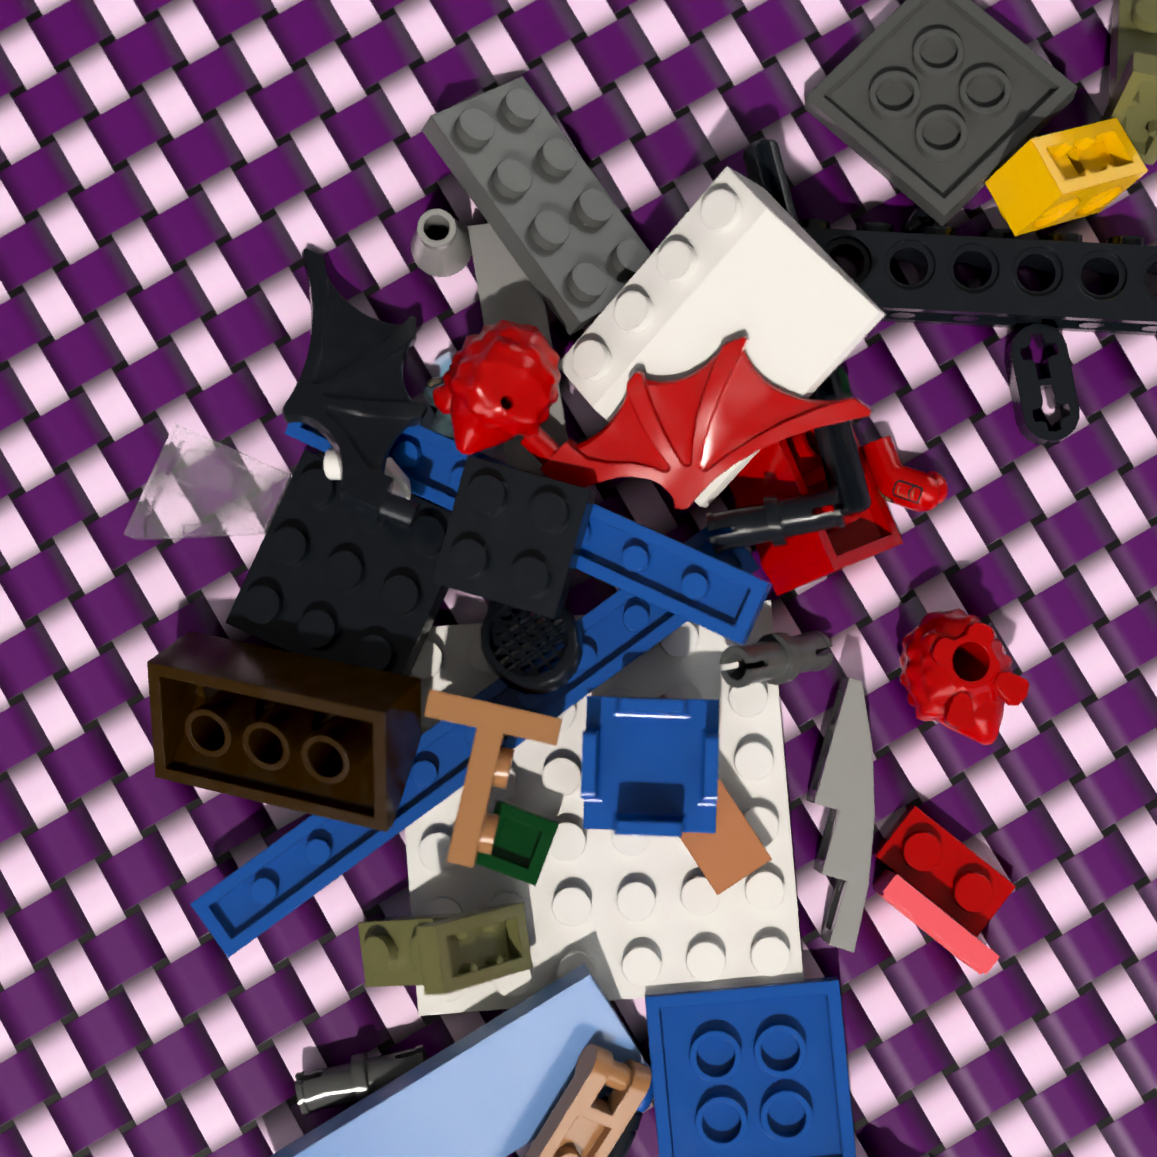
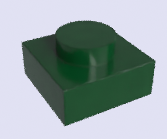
[476,799,559,886]

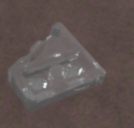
[123,423,292,541]

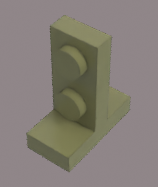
[1100,0,1157,165]
[357,902,533,995]

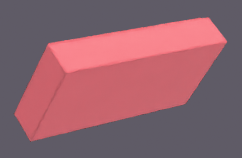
[872,869,1000,975]

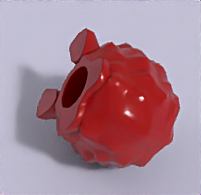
[433,319,561,455]
[899,609,1029,745]

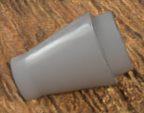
[411,209,472,277]

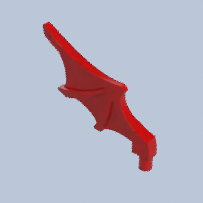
[520,335,872,510]

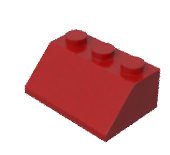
[729,424,903,596]

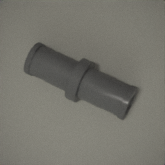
[720,630,833,688]
[295,1044,428,1115]

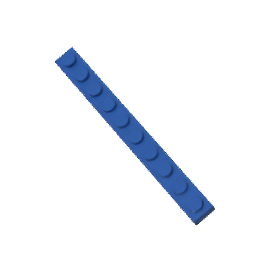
[190,526,760,958]

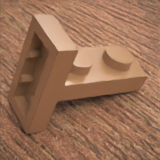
[424,689,563,868]

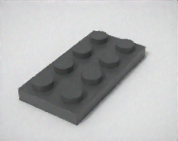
[422,76,651,335]

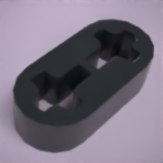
[1004,323,1080,445]

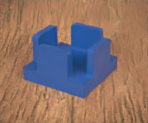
[581,696,719,837]

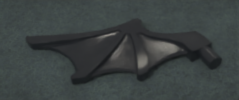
[282,248,428,528]

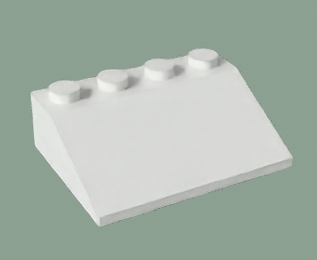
[558,166,886,508]

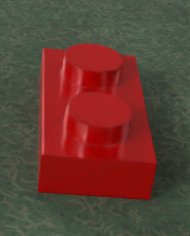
[872,804,1016,937]

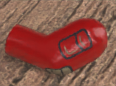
[861,435,948,512]

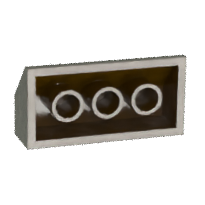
[147,631,421,832]

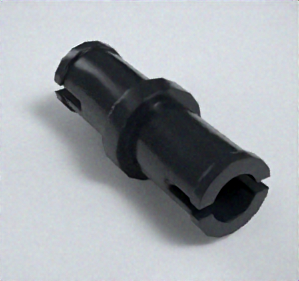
[706,485,846,555]

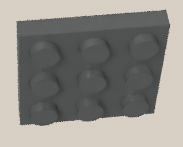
[805,0,1077,227]

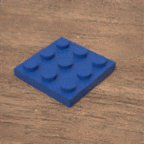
[645,976,856,1157]

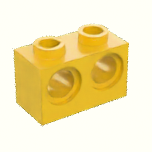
[984,117,1148,236]

